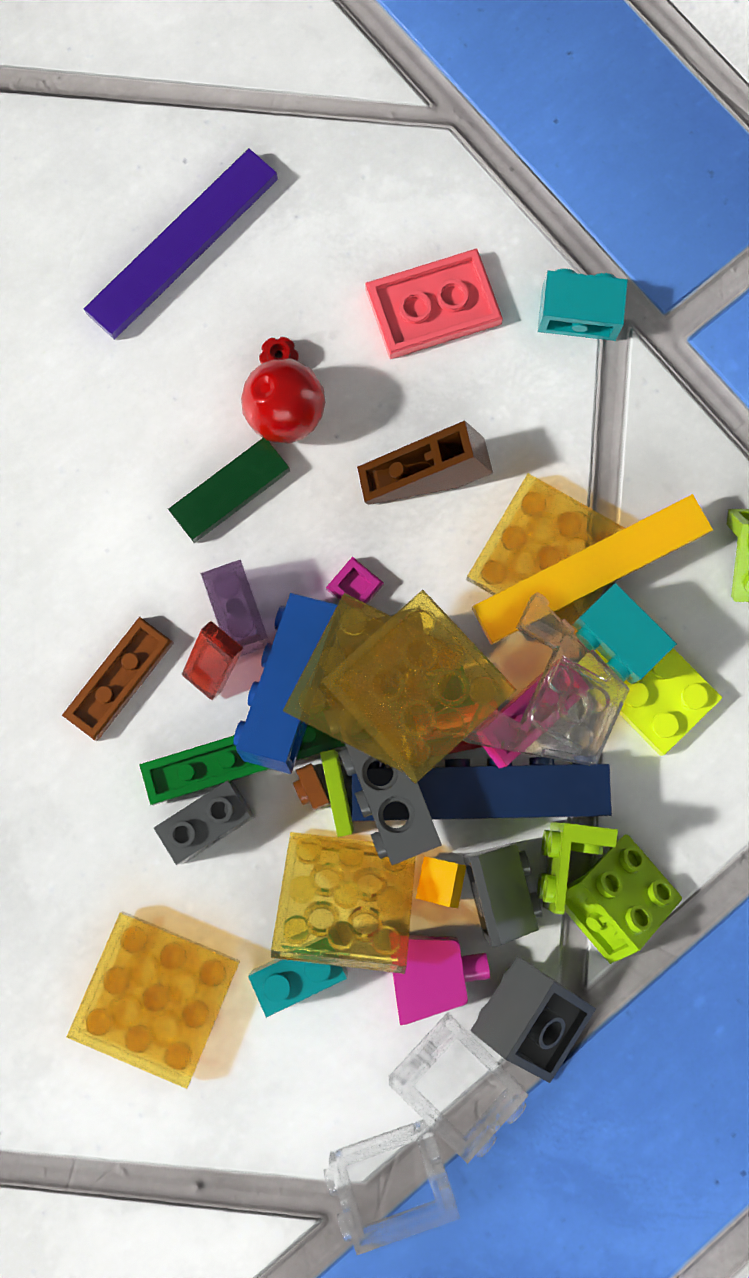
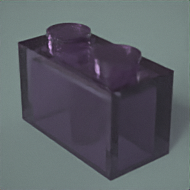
[200,559,271,659]

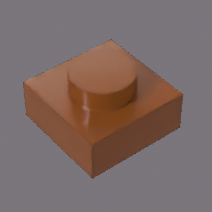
[293,763,330,810]

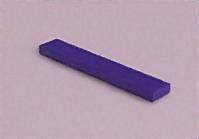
[83,148,278,340]

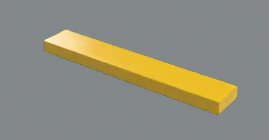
[472,494,713,645]

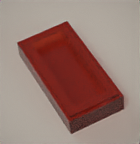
[182,621,244,701]

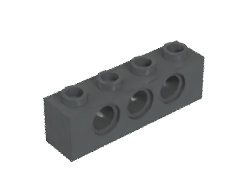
[323,679,442,865]

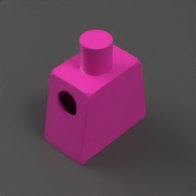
[387,935,490,1025]

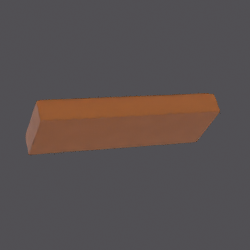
[62,616,174,741]

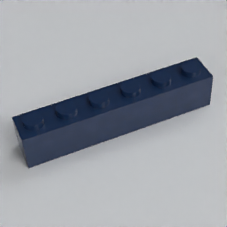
[352,756,612,821]

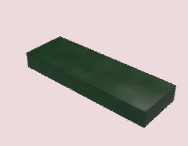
[168,438,290,543]

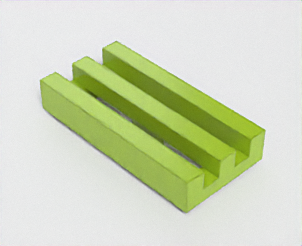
[320,749,354,837]

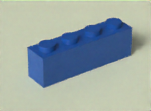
[234,593,342,774]

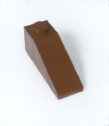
[357,420,493,505]

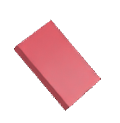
[365,248,503,359]

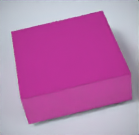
[326,557,384,616]

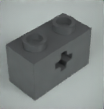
[154,780,255,865]

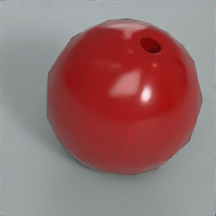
[241,358,326,444]

